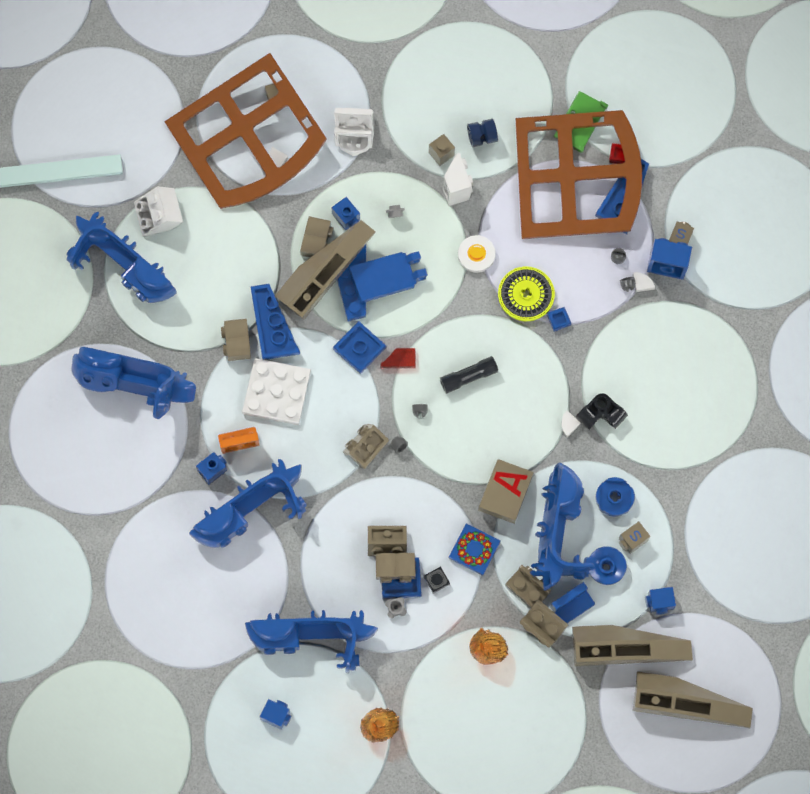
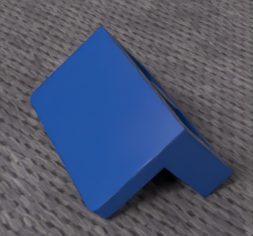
[550,582,595,624]

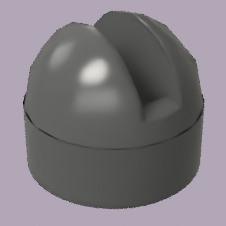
[611,248,626,264]
[620,277,636,292]
[412,404,428,418]
[391,436,408,453]

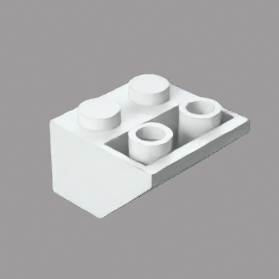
[443,153,474,206]
[134,186,183,236]

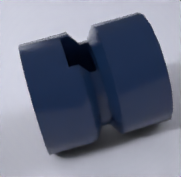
[467,118,498,147]

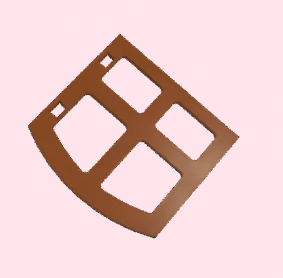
[164,53,327,209]
[515,110,642,239]

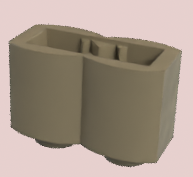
[300,216,334,257]
[221,319,251,361]
[376,553,415,583]

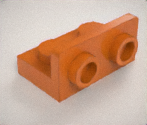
[218,427,260,454]

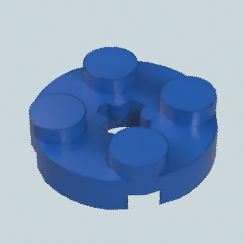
[595,477,635,517]

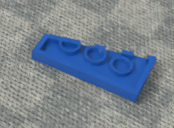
[595,159,649,235]
[337,245,366,321]
[250,284,300,360]

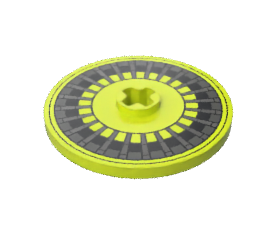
[498,266,555,321]

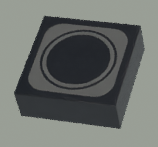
[424,566,450,594]

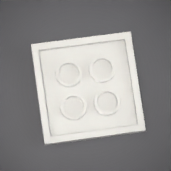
[242,358,311,425]

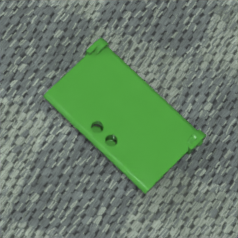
[554,91,608,153]

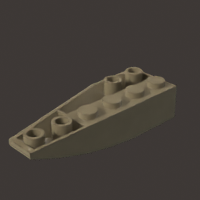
[275,220,376,320]
[572,625,693,666]
[632,671,753,728]

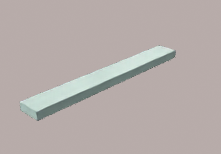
[0,154,123,188]

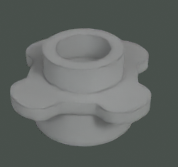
[386,205,405,218]
[385,597,407,618]

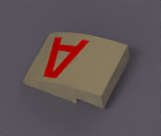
[478,459,534,524]

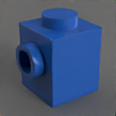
[331,197,360,230]
[196,452,227,485]
[645,587,676,615]
[260,699,292,730]

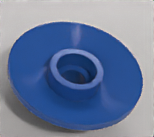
[589,546,627,585]

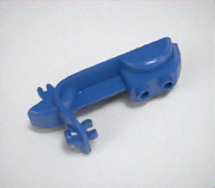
[66,212,177,303]
[71,347,196,419]
[189,459,307,548]
[530,462,595,591]
[245,610,378,673]

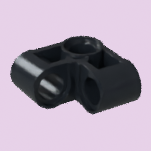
[576,393,628,430]

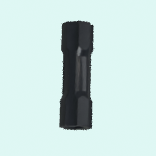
[440,356,498,394]

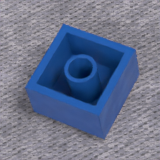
[647,238,692,280]

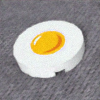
[458,235,495,273]

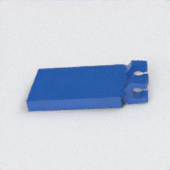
[348,251,428,303]

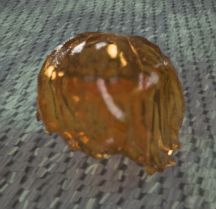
[469,628,509,665]
[360,707,400,743]

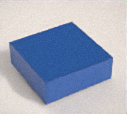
[547,307,572,332]

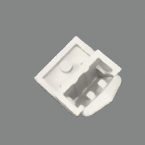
[334,108,374,156]

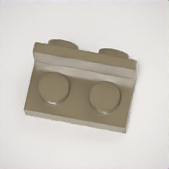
[343,424,389,469]
[368,526,407,557]
[505,565,551,608]
[520,600,569,647]

